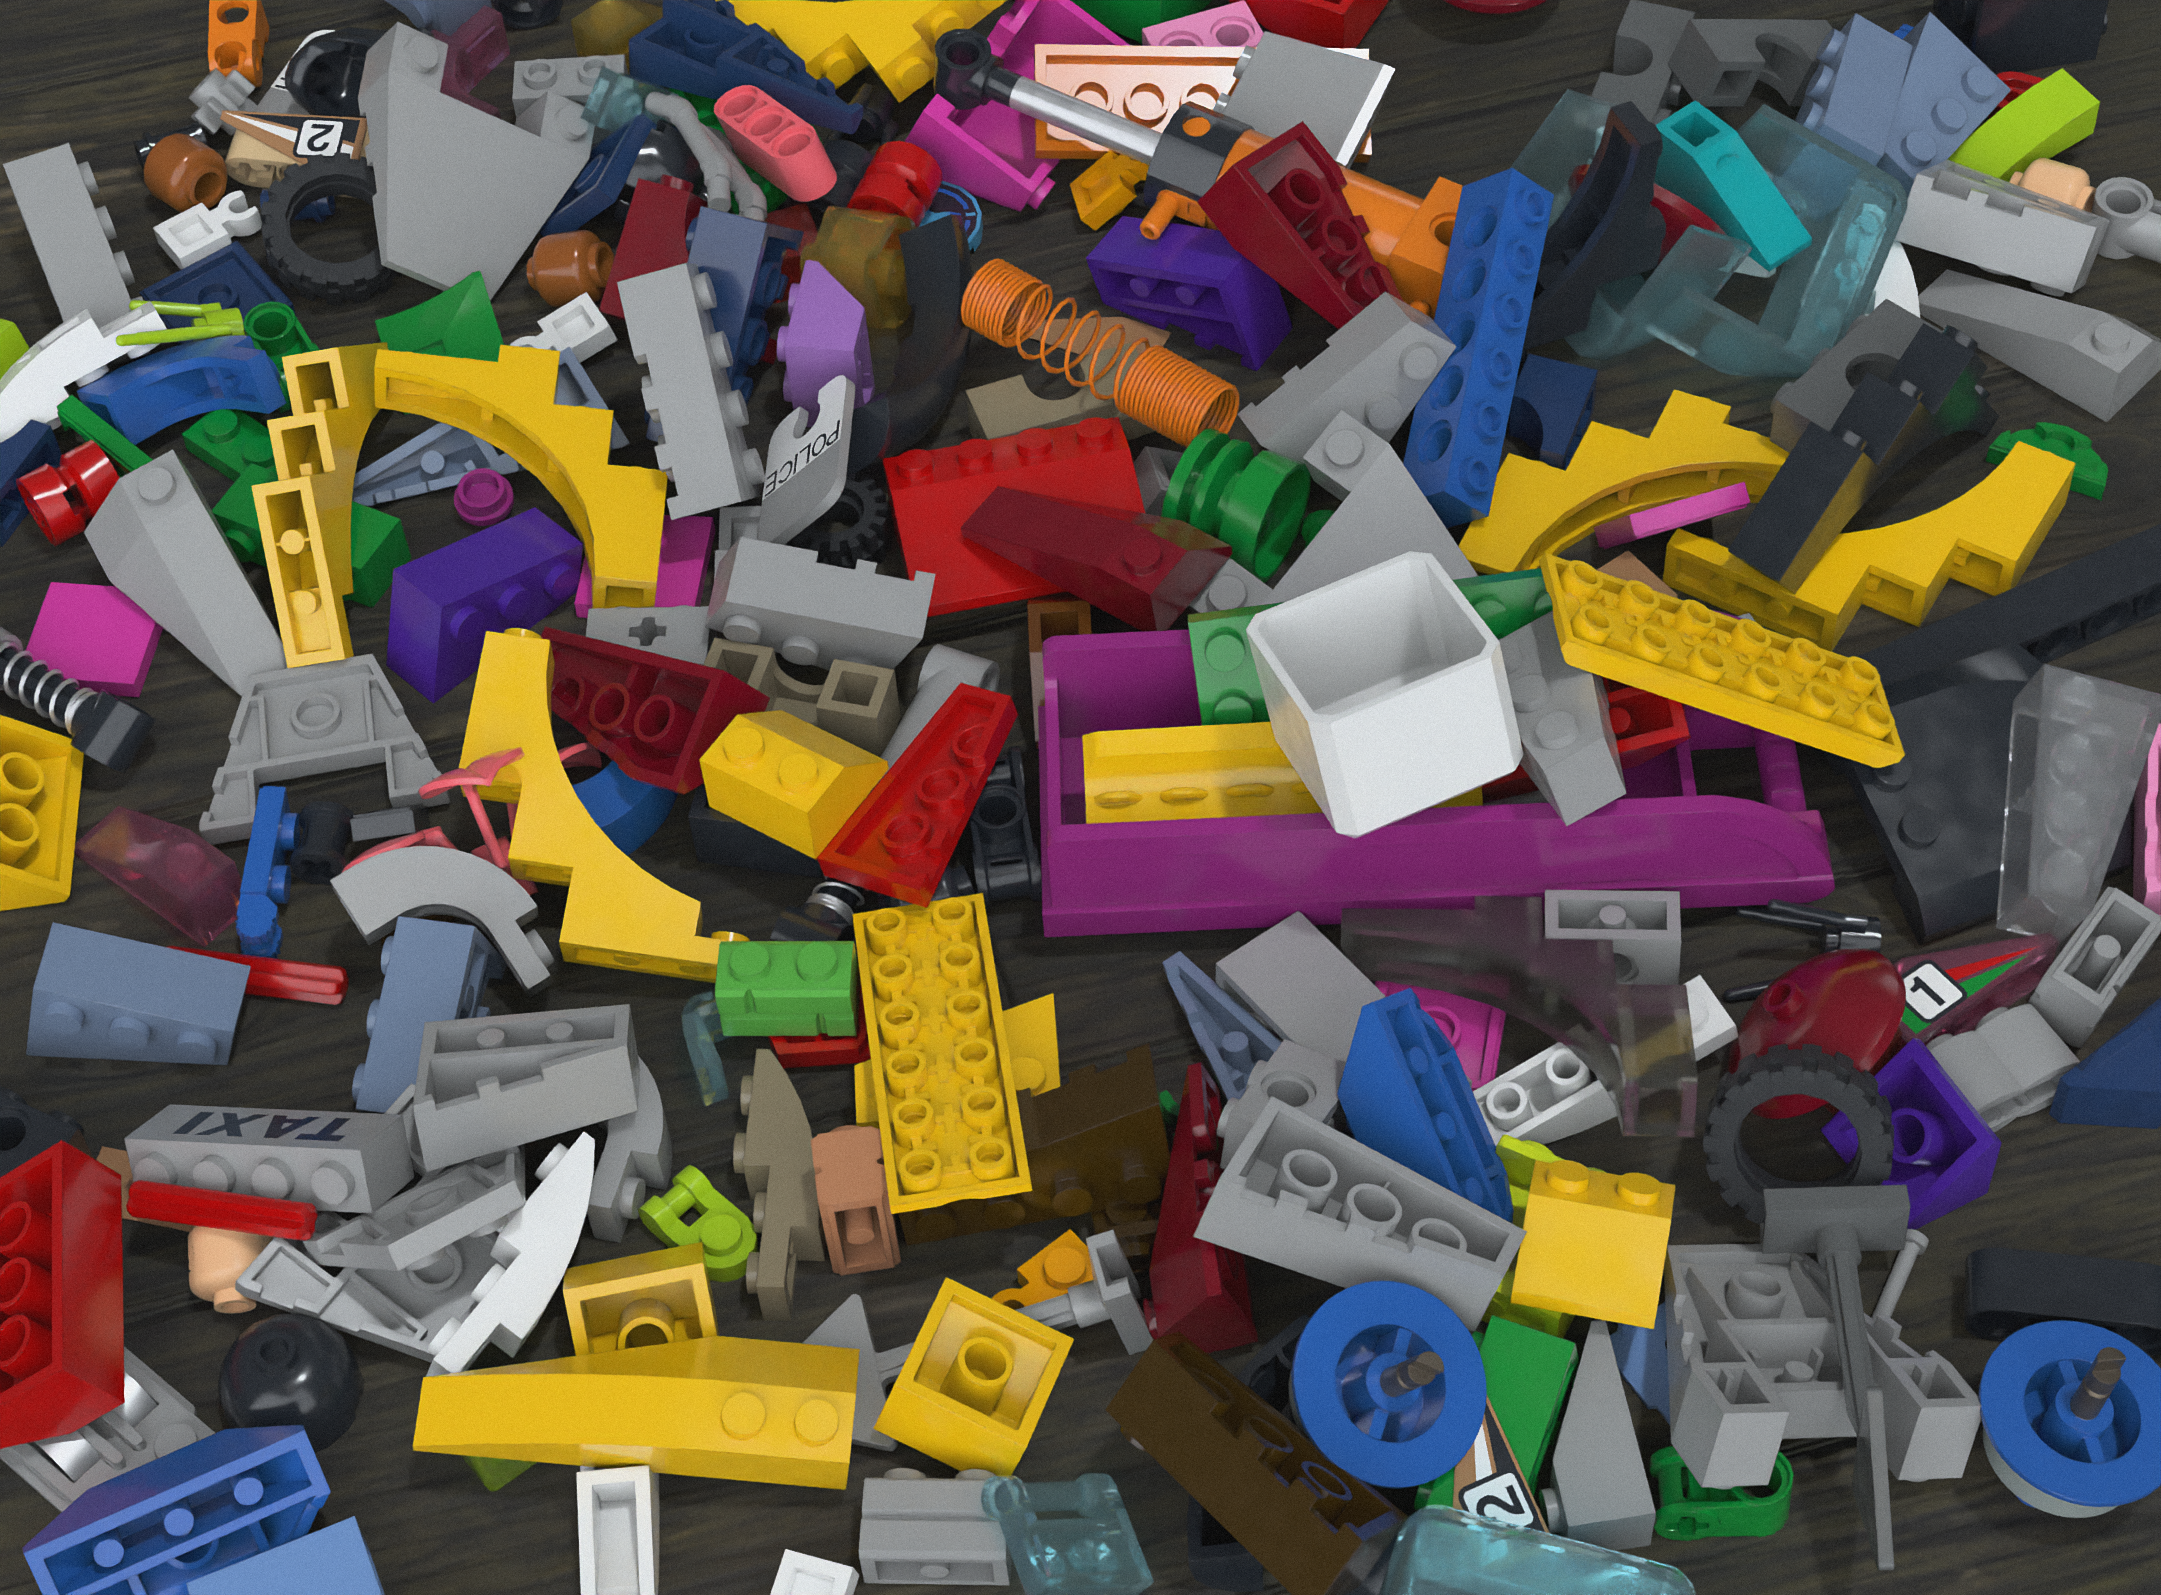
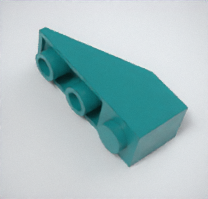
[1654,100,1812,272]

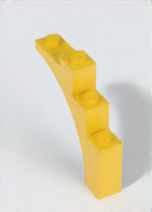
[715,0,1007,103]
[375,345,668,609]
[1458,389,1790,576]

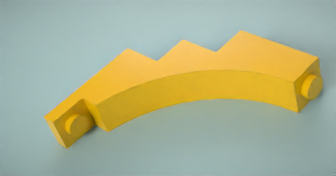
[251,342,388,668]
[1663,441,2076,652]
[459,628,750,983]

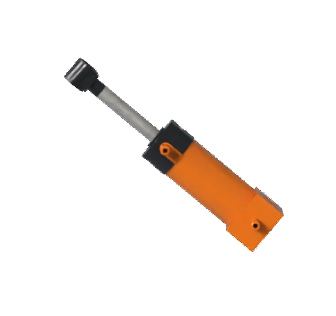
[934,29,1463,321]

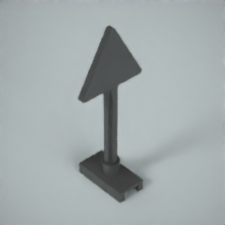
[1759,1185,1910,1571]

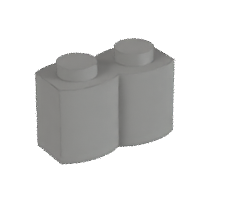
[1926,1004,2080,1132]

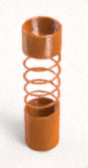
[960,258,1239,449]

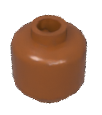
[143,133,228,213]
[527,230,614,308]

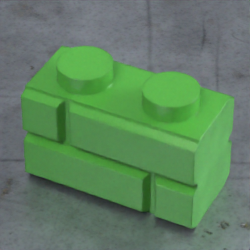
[715,941,861,1036]

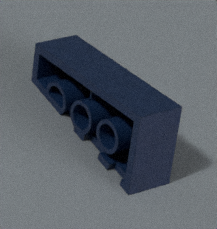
[644,206,804,442]

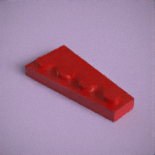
[817,683,1018,908]

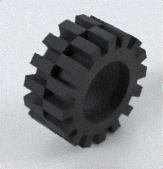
[785,472,892,570]

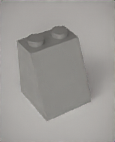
[1213,31,1395,169]

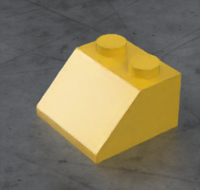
[699,710,889,860]
[1510,1160,1675,1329]
[563,1242,720,1356]
[873,1277,1074,1479]

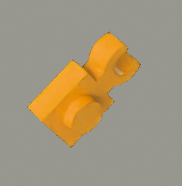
[1070,150,1149,231]
[991,1229,1093,1329]

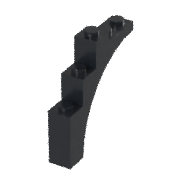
[1397,101,1666,431]
[1728,323,2000,594]

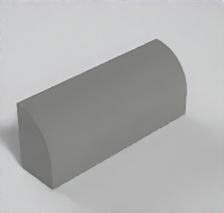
[1216,910,1472,1087]

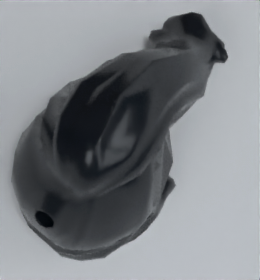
[285,27,436,118]

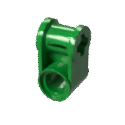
[243,302,320,413]
[1649,1446,1794,1541]

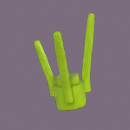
[115,300,245,346]

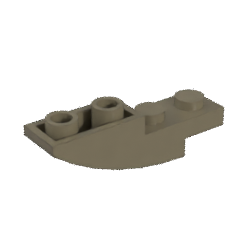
[733,1049,826,1321]

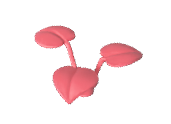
[342,742,602,896]

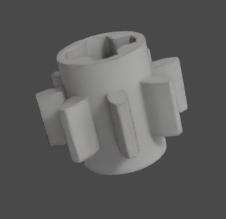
[188,68,258,136]

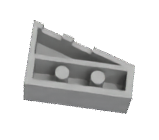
[704,537,936,671]

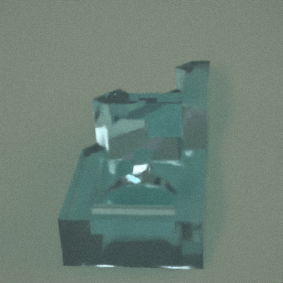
[681,989,731,1107]

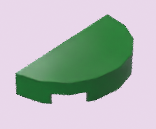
[56,394,153,478]
[1986,422,2108,501]

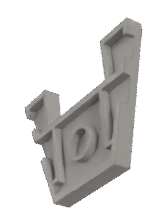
[199,654,450,846]
[235,1083,508,1363]
[283,1144,525,1271]

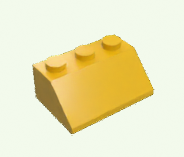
[0,715,84,911]

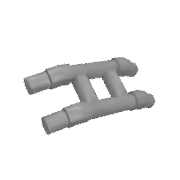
[645,92,767,221]

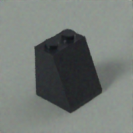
[1932,0,2109,75]

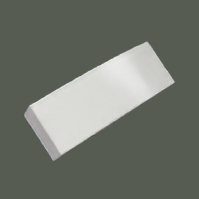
[577,1465,659,1595]

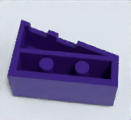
[1086,216,1293,372]
[386,507,583,704]

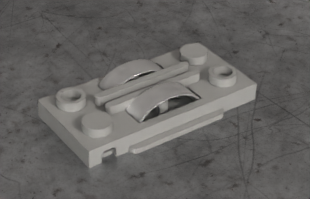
[0,1346,215,1513]

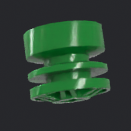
[1161,429,1311,583]

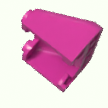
[905,0,1130,212]

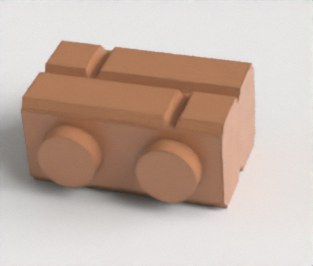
[811,1125,901,1276]

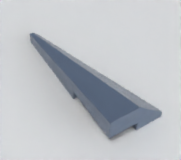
[352,347,630,506]
[1163,951,1356,1140]

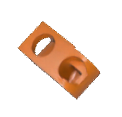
[208,0,270,88]

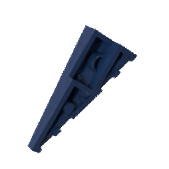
[629,0,863,134]

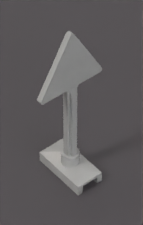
[802,1230,1153,1451]

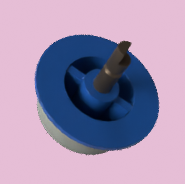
[1289,1281,1487,1488]
[1978,1320,2161,1518]

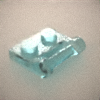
[981,1473,1154,1595]

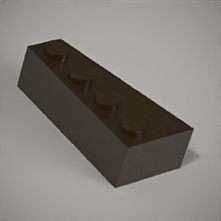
[898,1043,1171,1246]
[1105,1331,1408,1595]

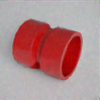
[845,141,943,250]
[16,439,120,546]

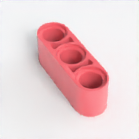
[714,85,837,202]

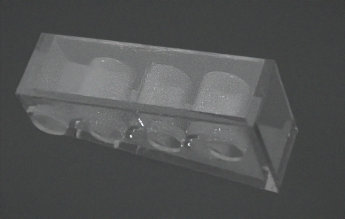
[1996,664,2161,944]

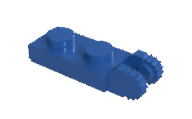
[235,786,301,959]

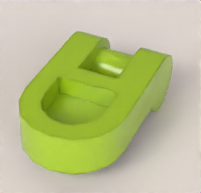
[638,1165,760,1282]

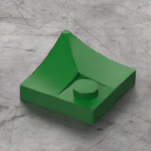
[375,270,504,415]

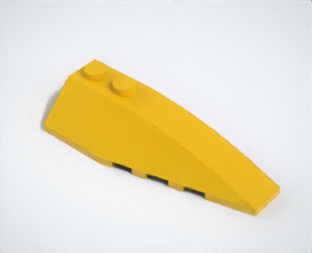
[413,1336,860,1490]

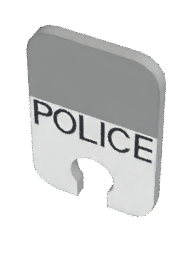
[757,375,855,545]

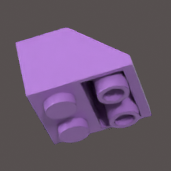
[777,260,875,428]

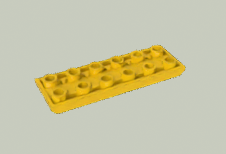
[1539,553,1905,768]
[1082,722,1483,824]
[852,893,1032,1214]

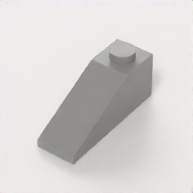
[1539,1320,1656,1553]

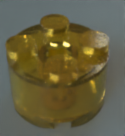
[800,206,917,329]

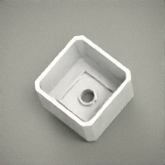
[1246,551,1524,839]

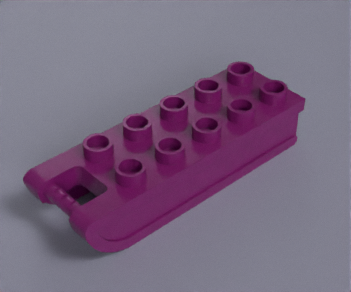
[1038,610,1835,937]

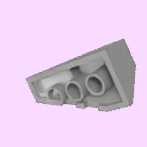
[1918,270,2161,422]
[84,449,287,697]

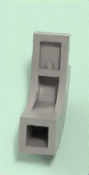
[330,846,555,998]
[587,1056,672,1243]

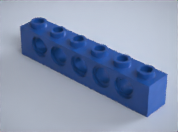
[1403,168,1554,528]

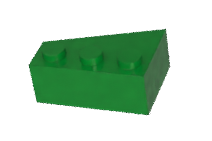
[1414,1315,1580,1547]

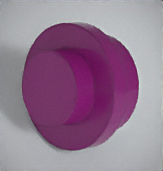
[454,468,514,526]

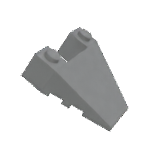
[358,22,597,300]
[1188,410,1478,614]
[1664,1244,1981,1489]

